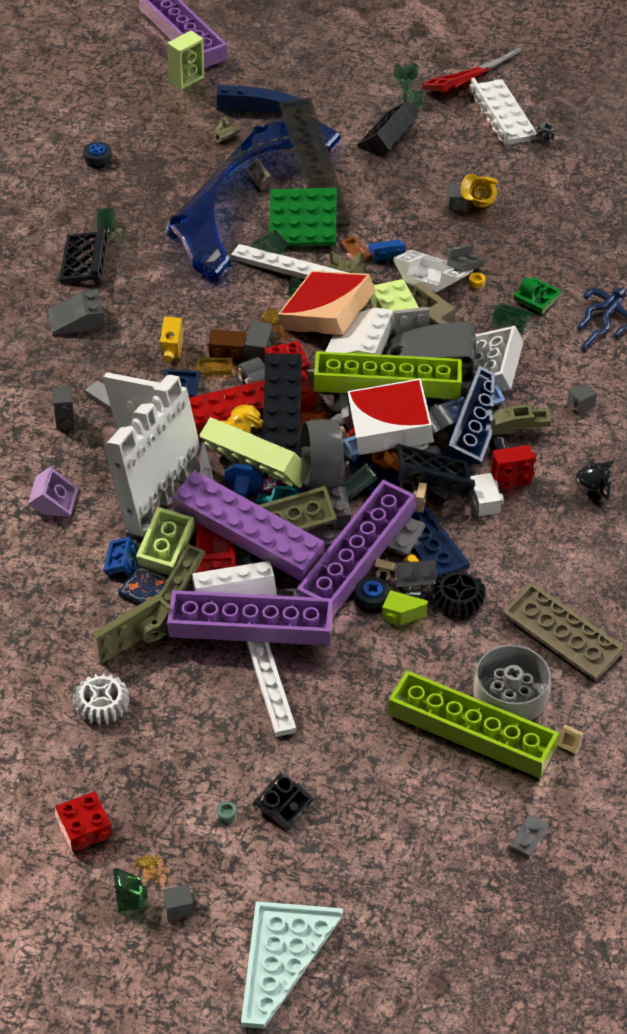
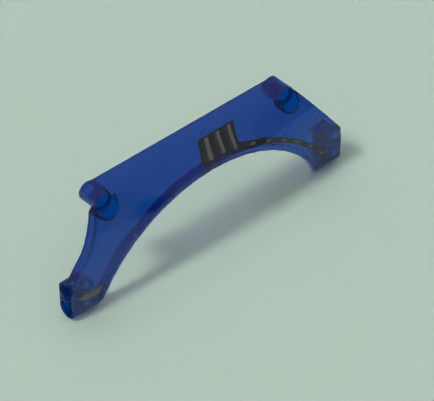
[166,119,341,282]

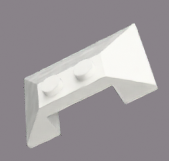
[393,250,474,293]

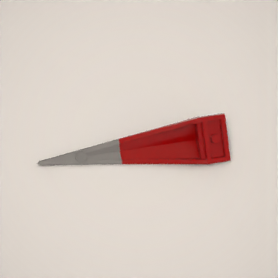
[421,47,522,94]
[196,442,236,573]

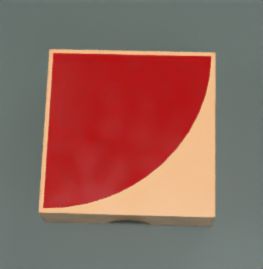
[278,271,376,335]

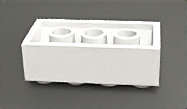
[192,561,277,596]

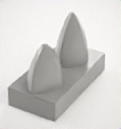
[330,393,354,430]

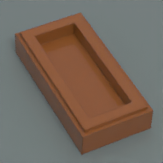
[340,236,372,262]

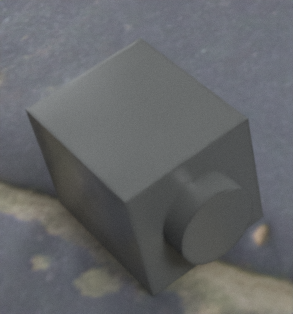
[447,185,466,210]
[567,383,597,414]
[162,884,197,920]

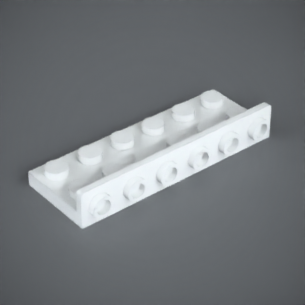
[469,78,537,146]

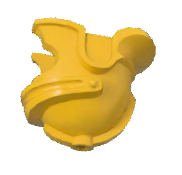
[461,174,498,207]
[221,405,263,434]

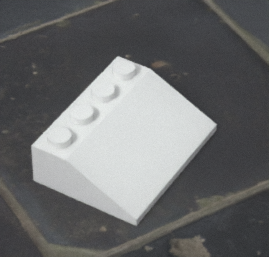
[325,308,393,355]
[461,326,524,391]

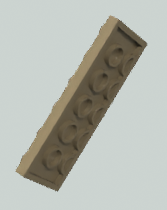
[503,582,625,681]

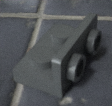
[447,244,485,272]
[396,560,437,591]

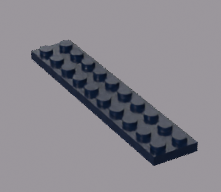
[344,451,470,579]

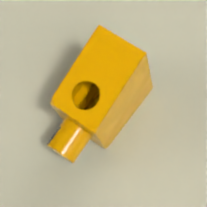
[160,317,184,362]

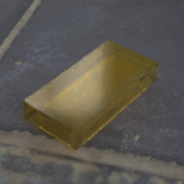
[196,358,232,375]

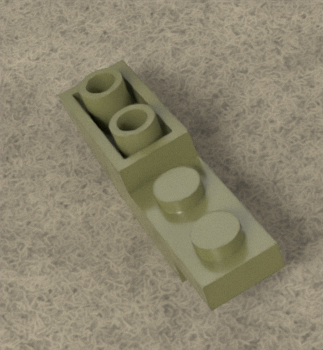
[491,404,552,435]

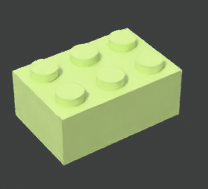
[167,31,205,90]
[370,279,419,335]
[136,507,196,576]

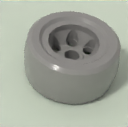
[473,645,551,721]

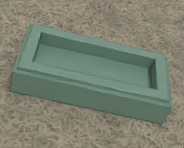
[339,464,378,501]

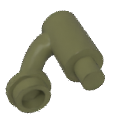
[214,117,240,143]

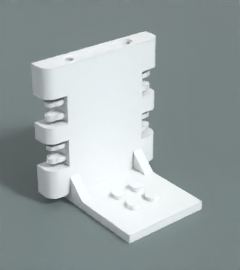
[103,373,200,536]

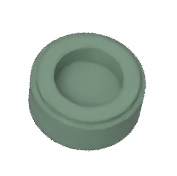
[216,801,237,823]

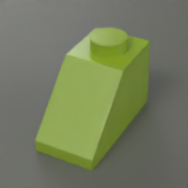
[382,590,428,626]

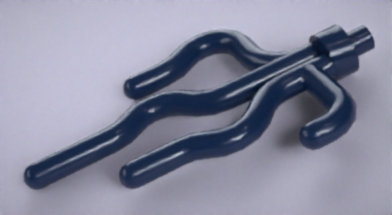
[576,287,627,351]

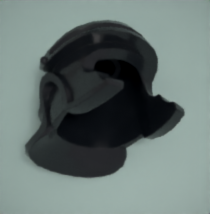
[576,459,614,500]

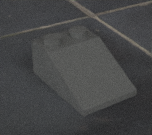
[47,289,105,335]

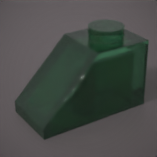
[97,208,115,233]
[250,229,288,255]
[113,868,148,912]

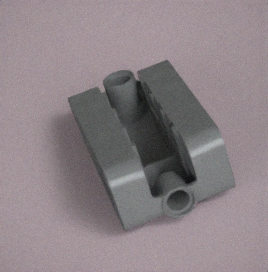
[387,322,476,383]

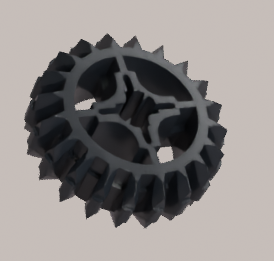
[432,569,486,618]

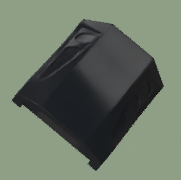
[252,773,315,830]

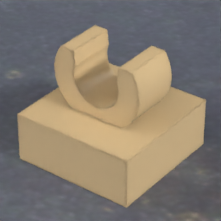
[375,559,396,582]
[557,724,584,754]

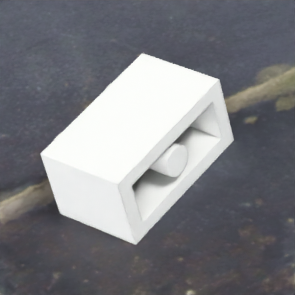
[470,473,504,516]

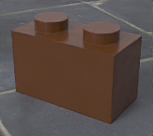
[208,330,246,360]

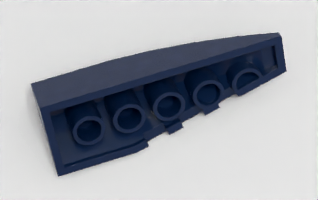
[217,85,312,114]
[441,366,495,464]

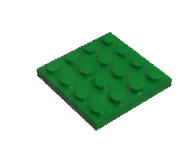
[268,188,337,247]

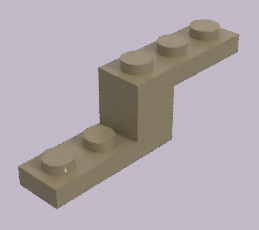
[413,282,455,325]

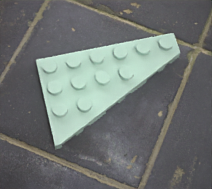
[241,901,343,1029]

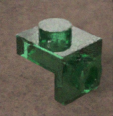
[393,63,418,84]

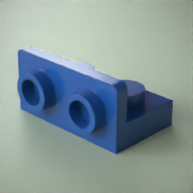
[368,239,406,262]
[103,537,139,577]

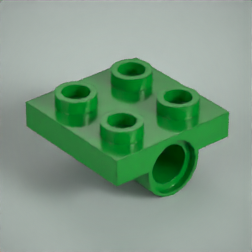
[513,277,562,314]

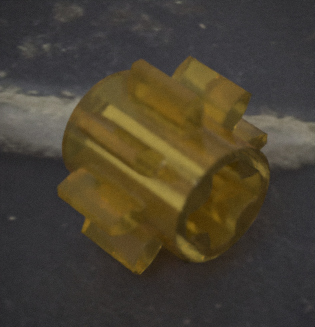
[261,308,281,330]

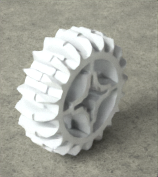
[73,673,129,725]

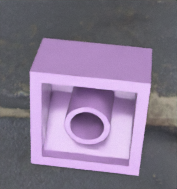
[28,467,79,517]

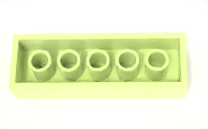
[199,417,310,488]

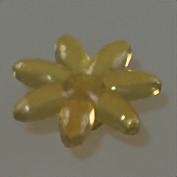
[135,854,163,870]

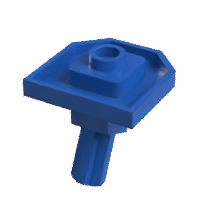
[224,463,263,498]

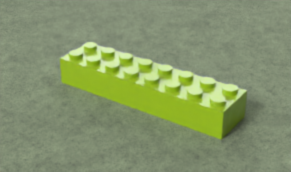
[314,351,462,399]
[388,670,559,778]

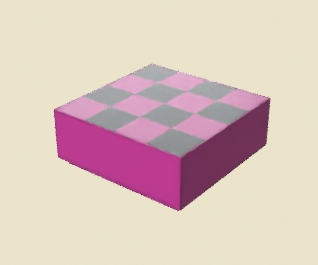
[262,477,282,495]

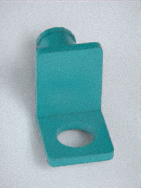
[256,485,299,505]

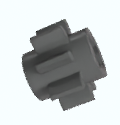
[536,122,556,143]

